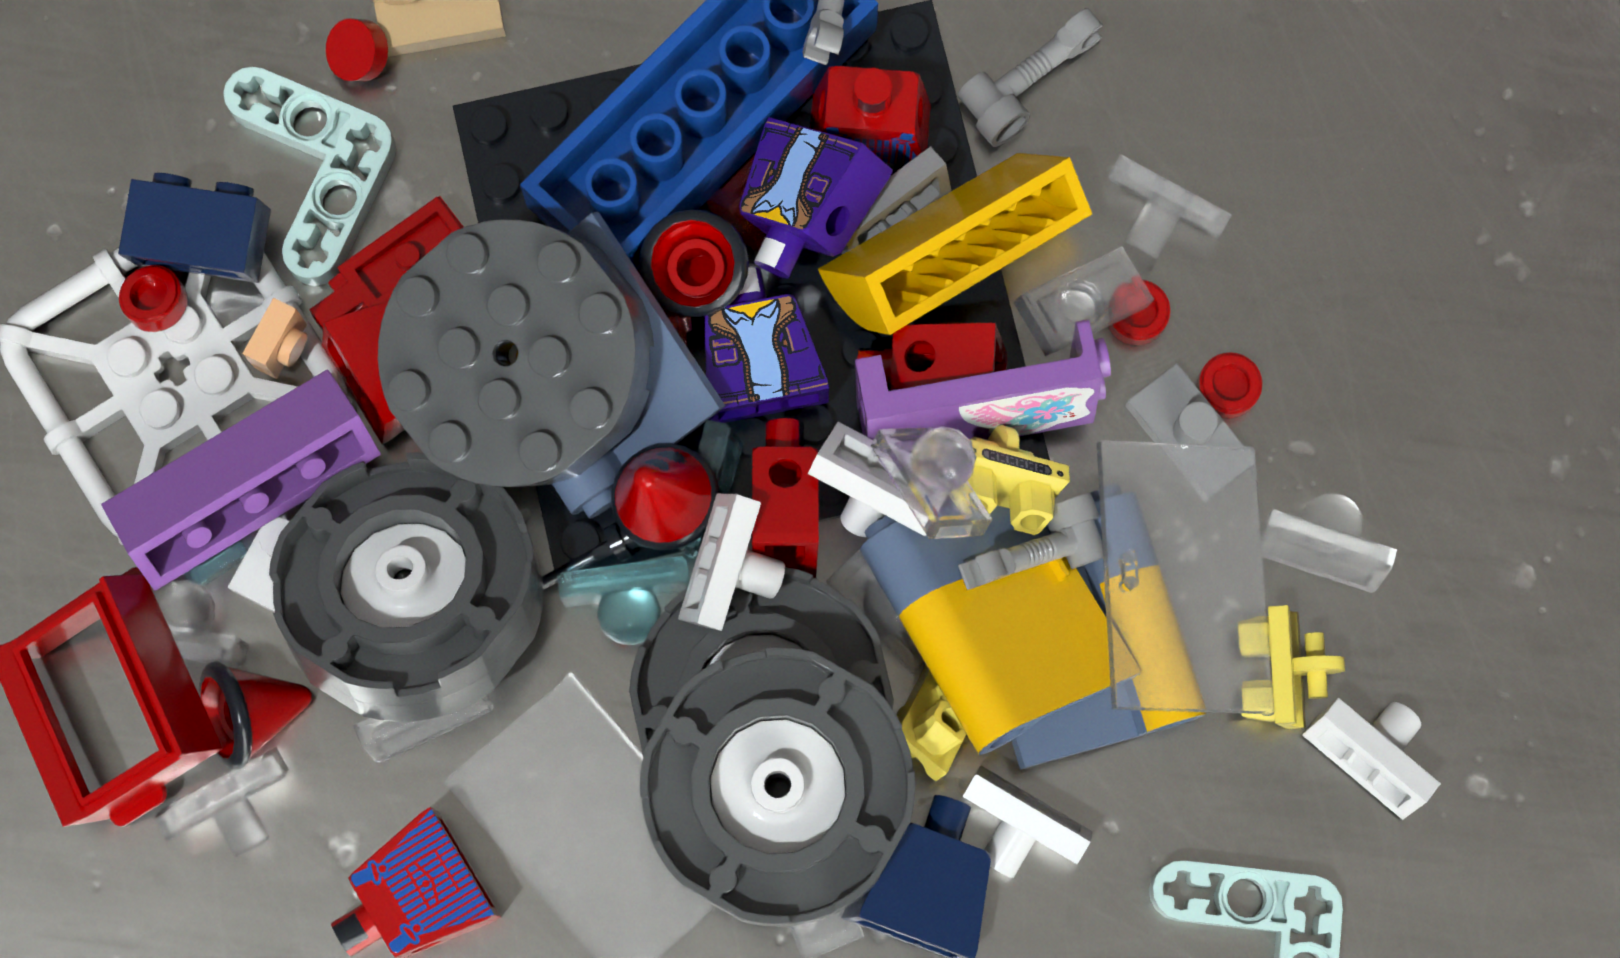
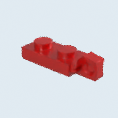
[309,196,464,331]

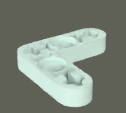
[223,67,396,286]
[1149,861,1343,958]

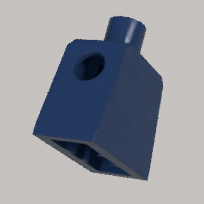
[842,795,991,958]

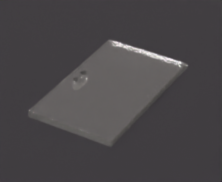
[1096,440,1274,716]
[443,673,716,958]

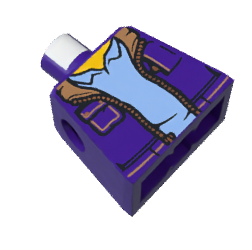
[739,117,893,278]
[705,267,829,426]

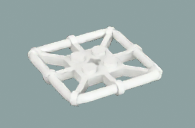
[0,248,353,545]

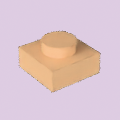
[242,298,307,379]

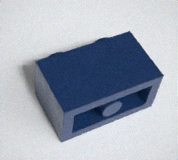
[118,173,271,283]

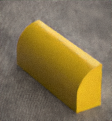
[818,153,1092,335]

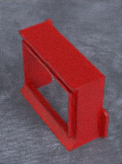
[0,567,223,827]

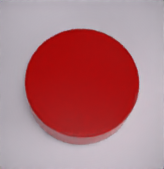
[326,18,388,82]
[119,265,188,332]
[1105,279,1170,346]
[1196,352,1263,419]

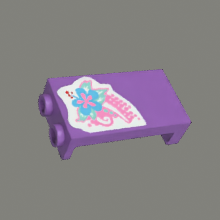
[855,319,1111,457]

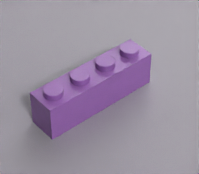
[101,369,381,591]

